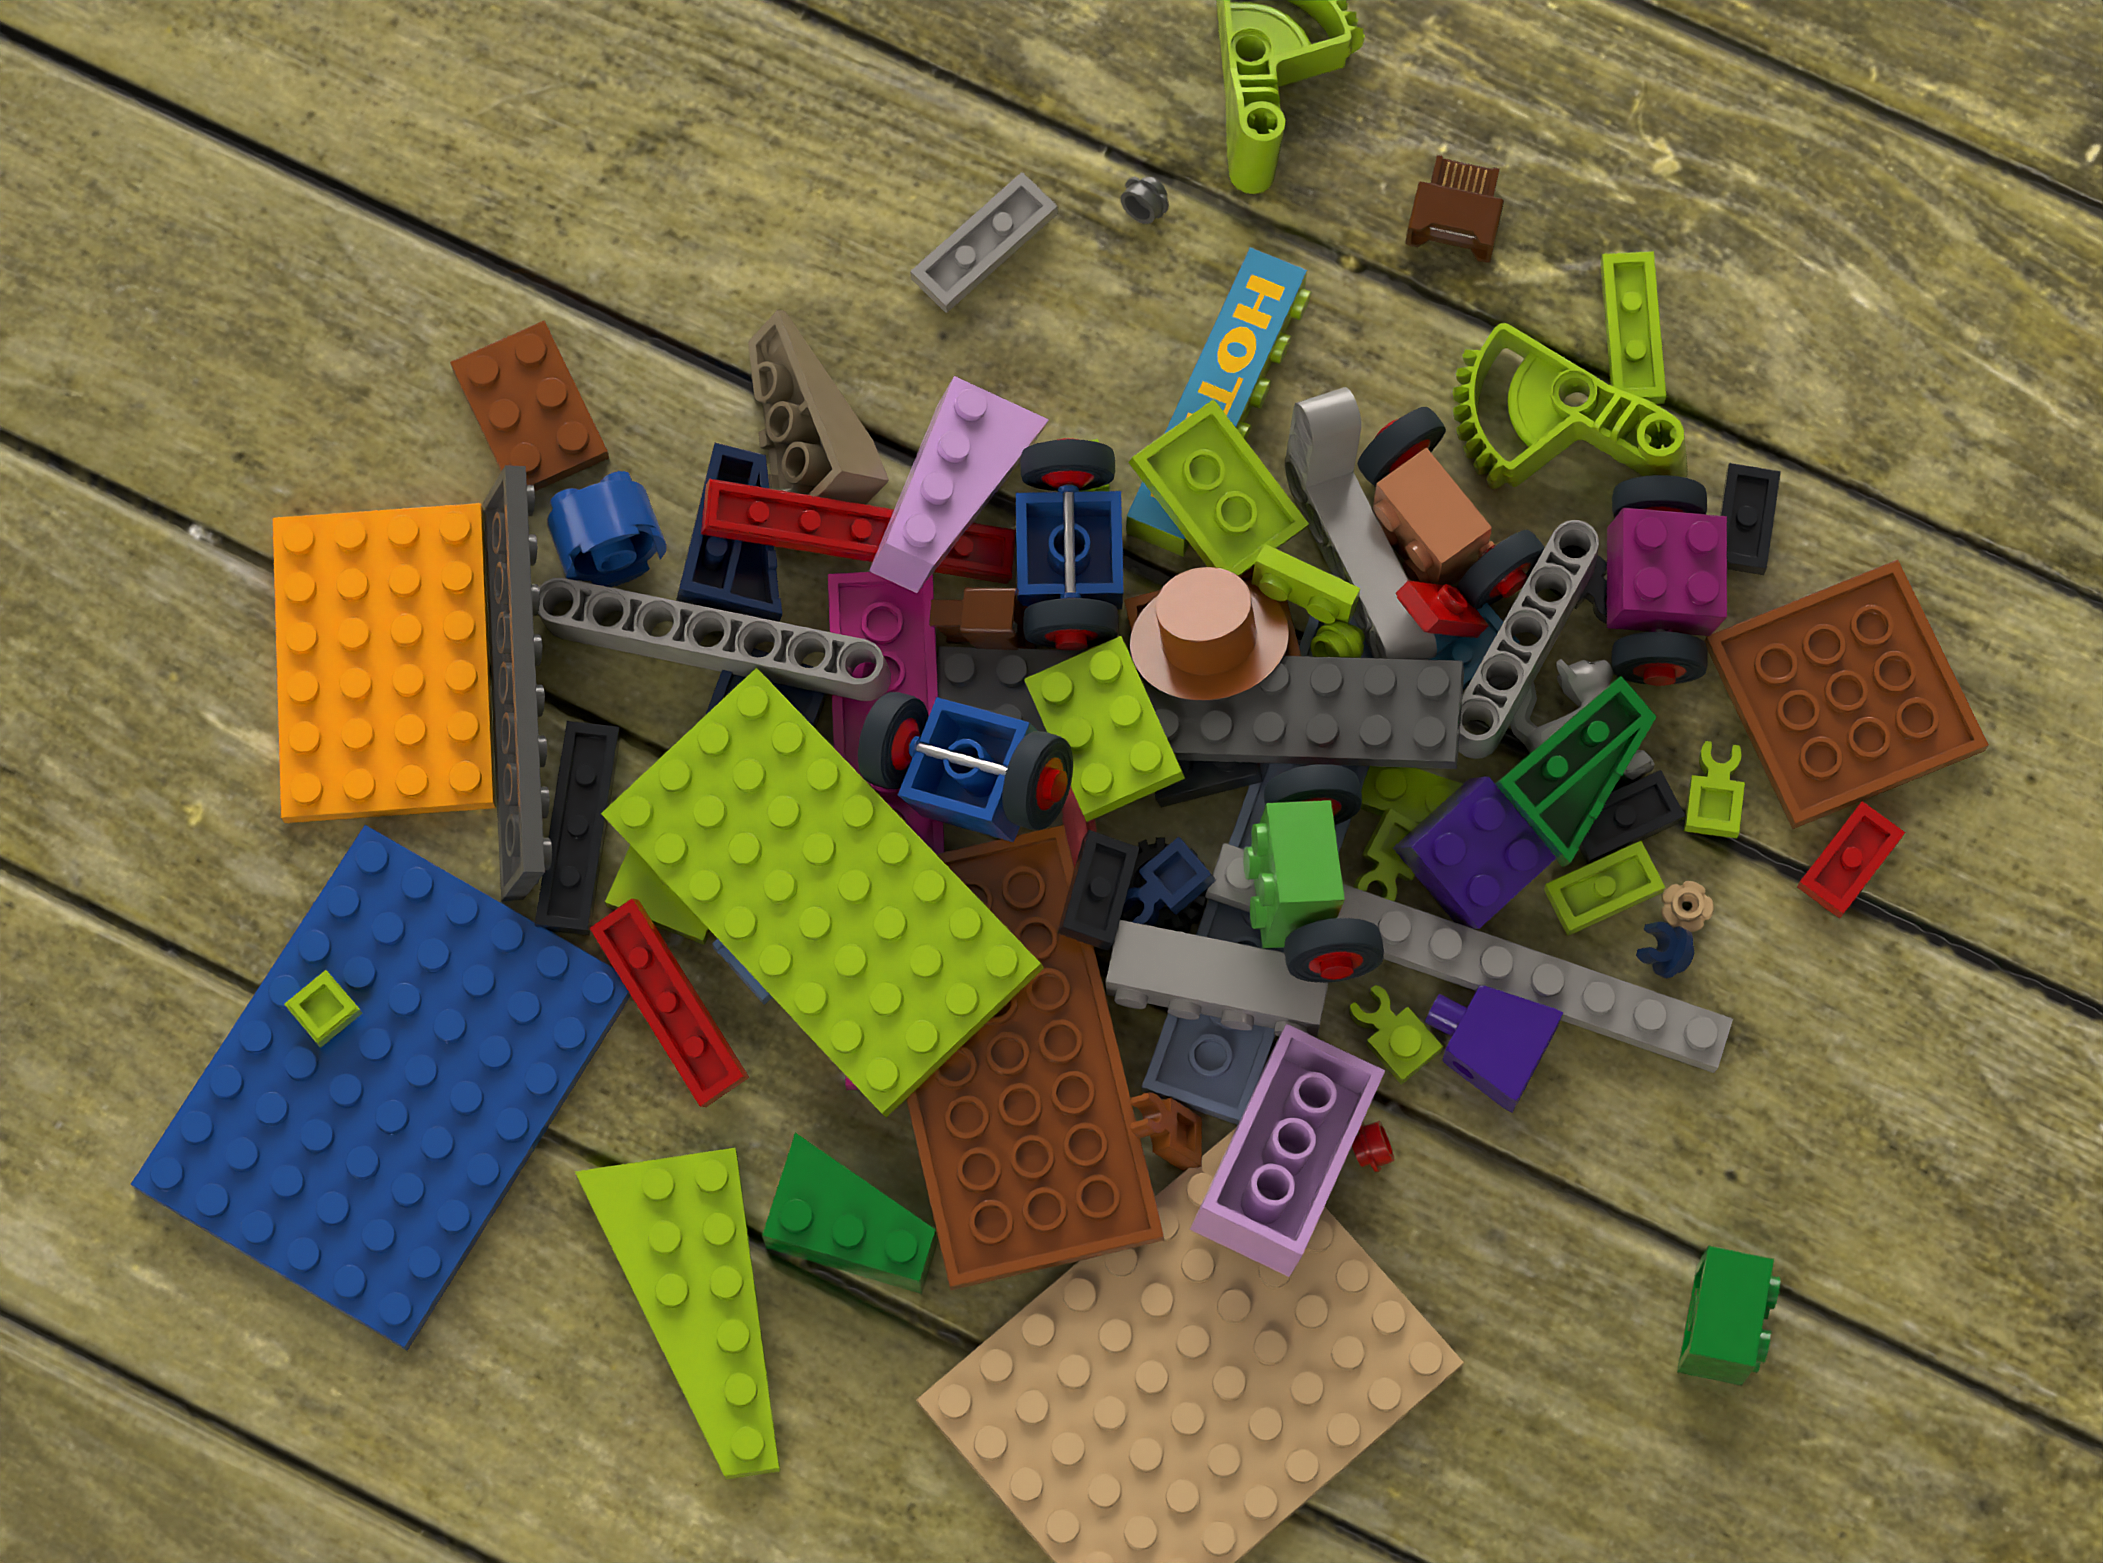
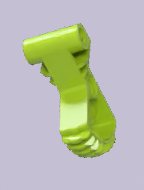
[1216,0,1365,194]
[1453,323,1688,489]

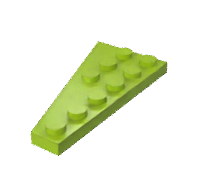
[574,1147,780,1479]

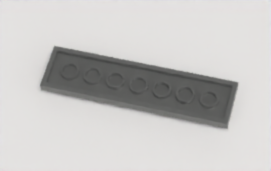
[483,465,552,901]

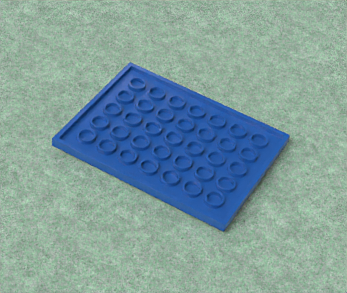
[131,825,631,1351]

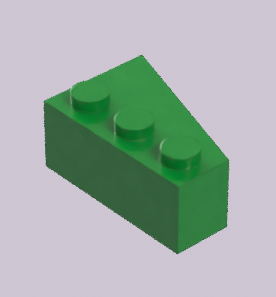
[1495,676,1657,867]
[762,1132,938,1294]

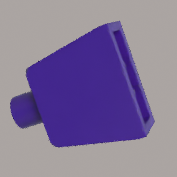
[1425,986,1563,1113]

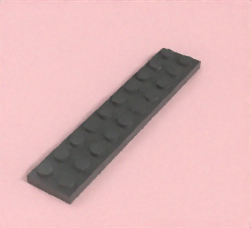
[937,646,1465,769]

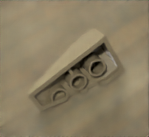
[748,309,889,505]

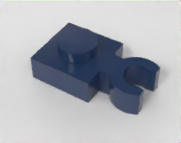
[1122,837,1217,926]

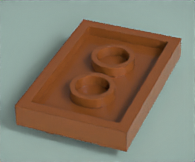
[450,320,609,491]

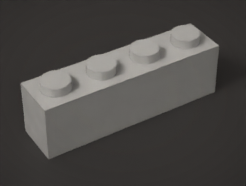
[1106,920,1329,1037]

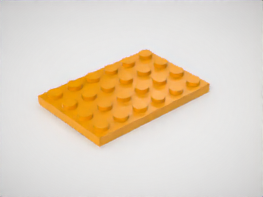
[272,503,496,823]

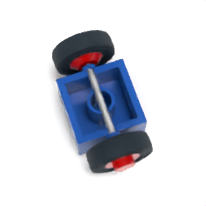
[1016,438,1124,651]
[858,692,1073,842]

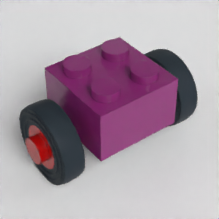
[1607,475,1727,686]

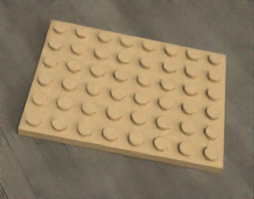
[916,1127,1464,1563]

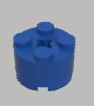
[547,471,667,587]

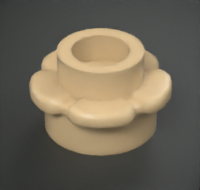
[1661,881,1714,933]

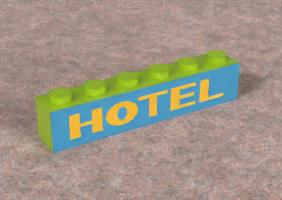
[1126,248,1312,557]

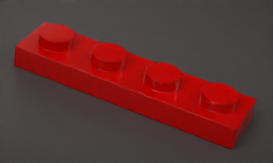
[589,898,750,1107]

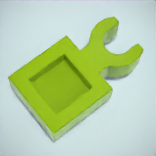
[1684,741,1745,839]
[1353,808,1419,901]
[1349,984,1443,1085]

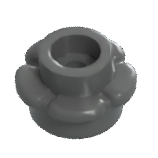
[1120,176,1169,224]

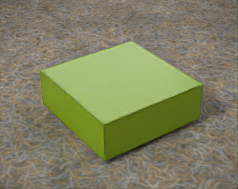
[284,970,362,1048]

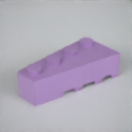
[869,376,1049,593]

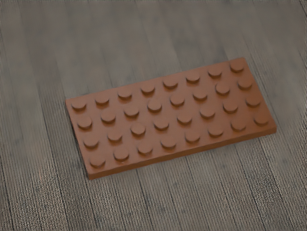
[906,825,1164,1291]

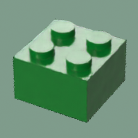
[1677,1245,1781,1386]

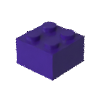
[1393,777,1556,929]

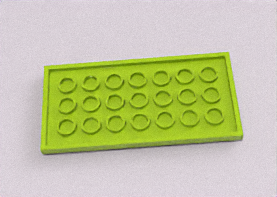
[601,667,1044,1117]

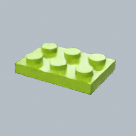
[1128,399,1309,577]
[1024,636,1185,822]

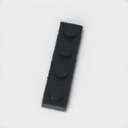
[535,721,621,936]

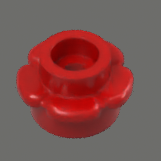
[1352,1121,1395,1172]

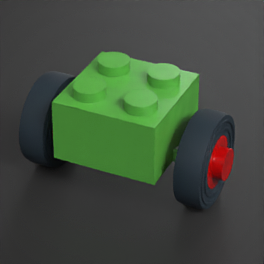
[1243,764,1384,983]

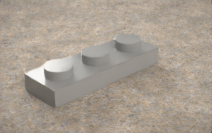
[910,172,1058,313]

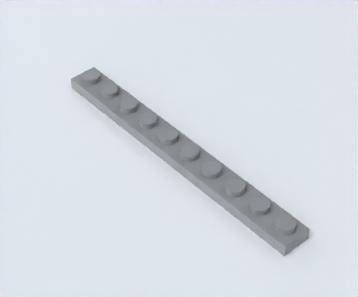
[1205,843,1733,1073]

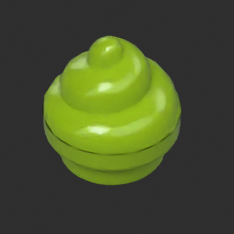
[1311,620,1365,658]

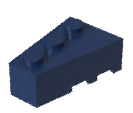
[676,443,782,622]

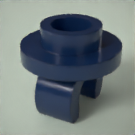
[1636,922,1694,979]

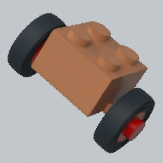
[1357,407,1545,610]

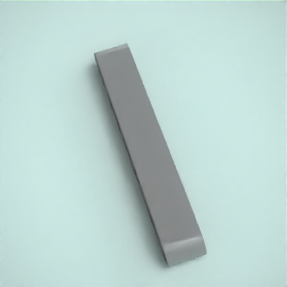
[538,578,891,701]

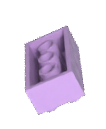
[1190,1024,1385,1277]

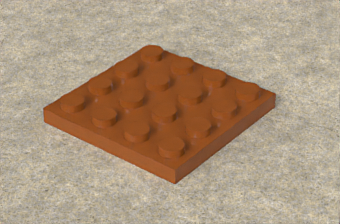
[1704,559,1989,829]

